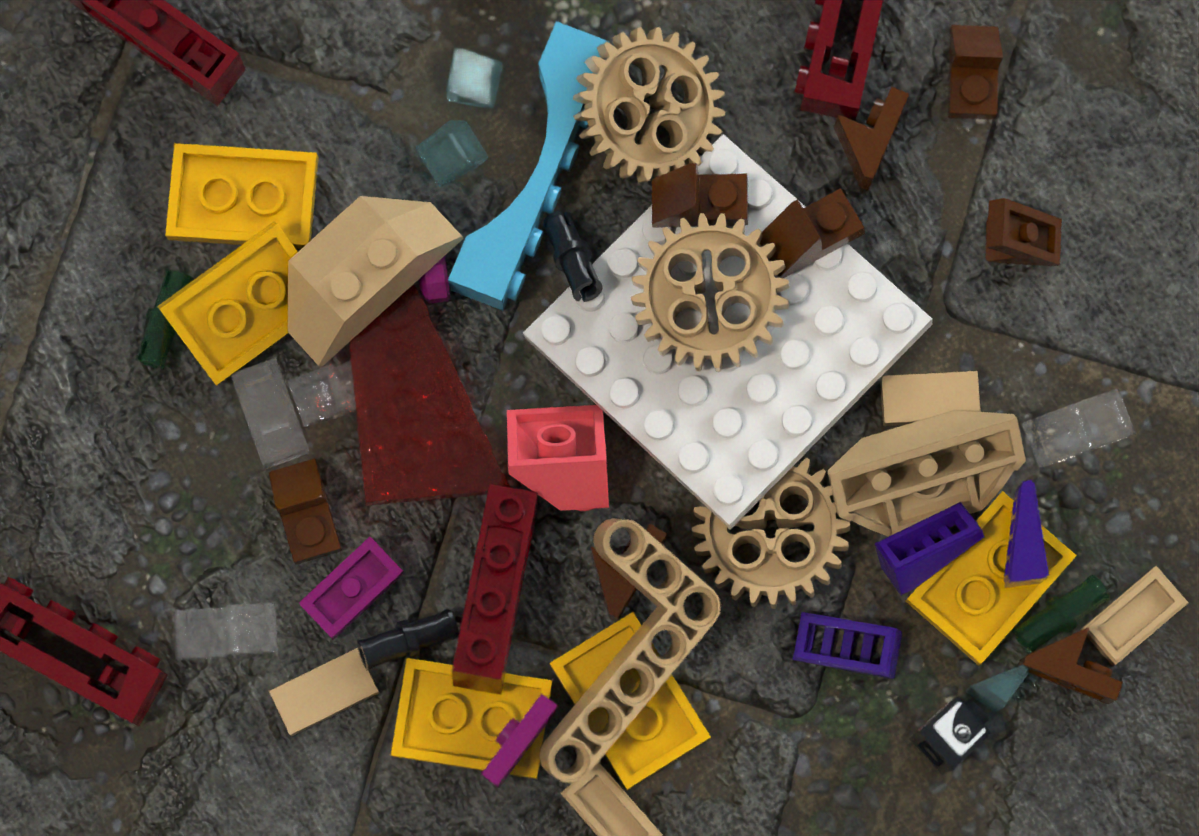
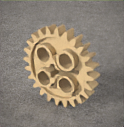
[573,27,725,183]
[631,213,790,372]
[692,458,850,609]

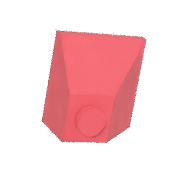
[507,405,609,511]

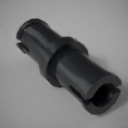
[543,210,603,302]
[356,608,459,671]

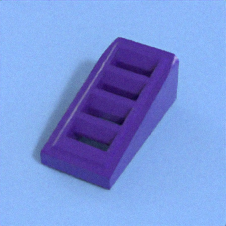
[1004,480,1049,588]
[875,502,984,596]
[793,612,902,679]

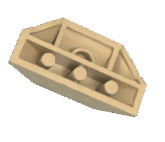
[288,196,464,368]
[827,410,1026,537]

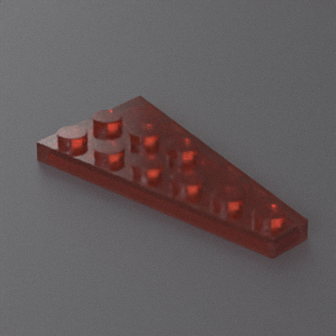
[349,284,510,506]

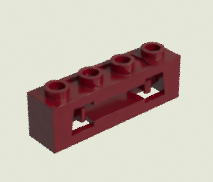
[68,0,246,107]
[794,0,883,121]
[452,484,538,695]
[0,576,168,726]

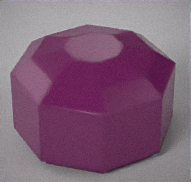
[419,256,451,304]

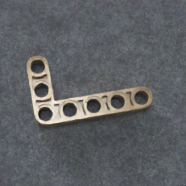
[539,518,721,783]

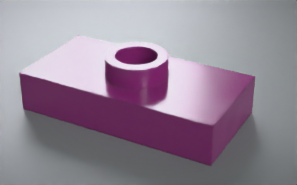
[299,536,404,640]
[481,693,558,788]

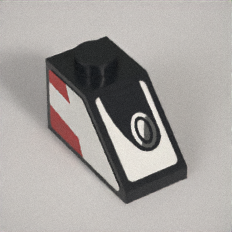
[909,696,991,775]

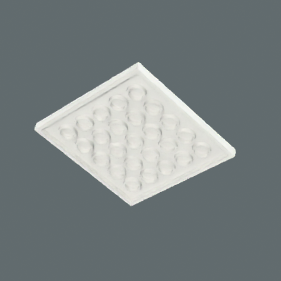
[523,134,932,530]

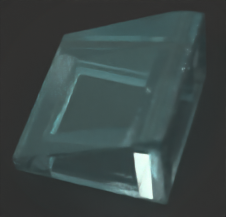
[446,48,503,109]
[415,120,488,187]
[965,665,1029,712]

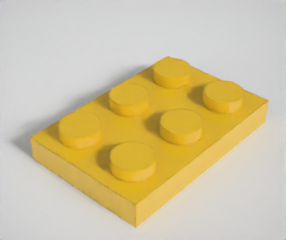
[165,143,318,249]
[157,221,298,385]
[905,491,1077,666]
[550,612,711,790]
[391,658,553,779]

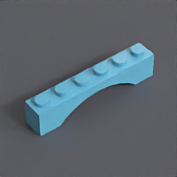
[448,21,609,311]

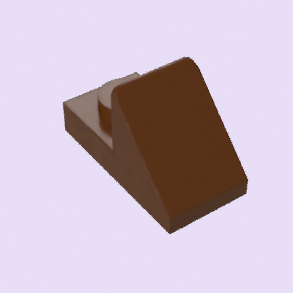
[948,25,1003,120]
[834,87,909,191]
[652,163,748,228]
[759,188,865,278]
[985,198,1062,266]
[269,458,342,565]
[591,524,667,622]
[1017,628,1123,704]

